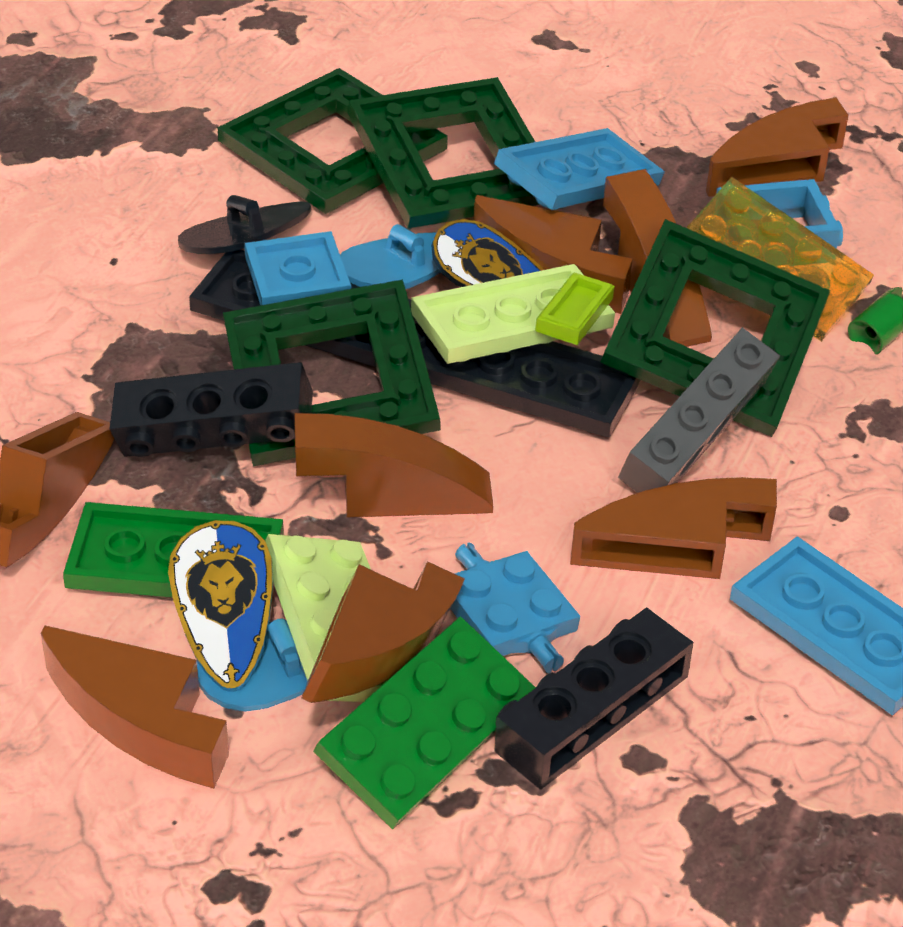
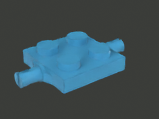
[451,542,581,673]

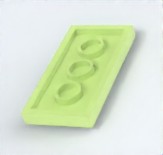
[411,264,615,364]
[265,534,389,702]

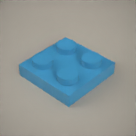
[245,231,351,305]

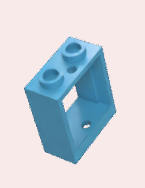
[712,179,843,269]

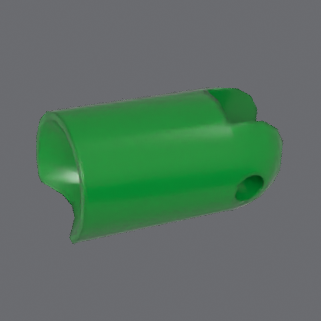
[848,287,903,355]

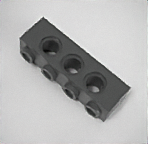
[618,327,780,493]

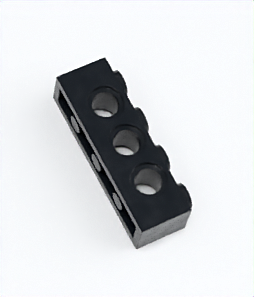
[109,362,313,457]
[494,607,694,790]

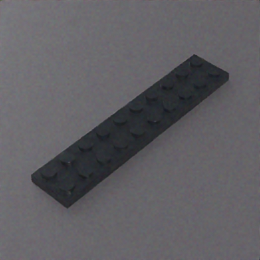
[189,249,641,438]

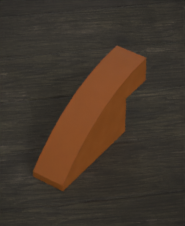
[706,97,849,197]
[603,169,712,347]
[474,195,633,314]
[0,412,115,568]
[295,413,494,518]
[570,477,777,579]
[301,561,465,703]
[41,625,229,789]

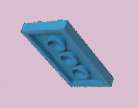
[494,128,665,210]
[730,536,903,716]

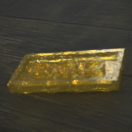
[686,177,874,342]

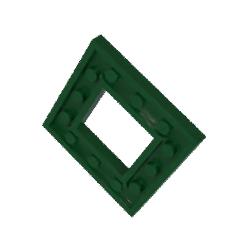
[217,68,448,214]
[347,77,540,229]
[600,219,831,437]
[223,279,441,466]

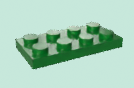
[63,502,284,598]
[313,616,536,830]

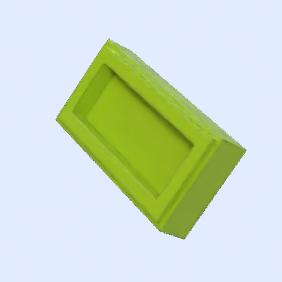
[535,272,615,345]

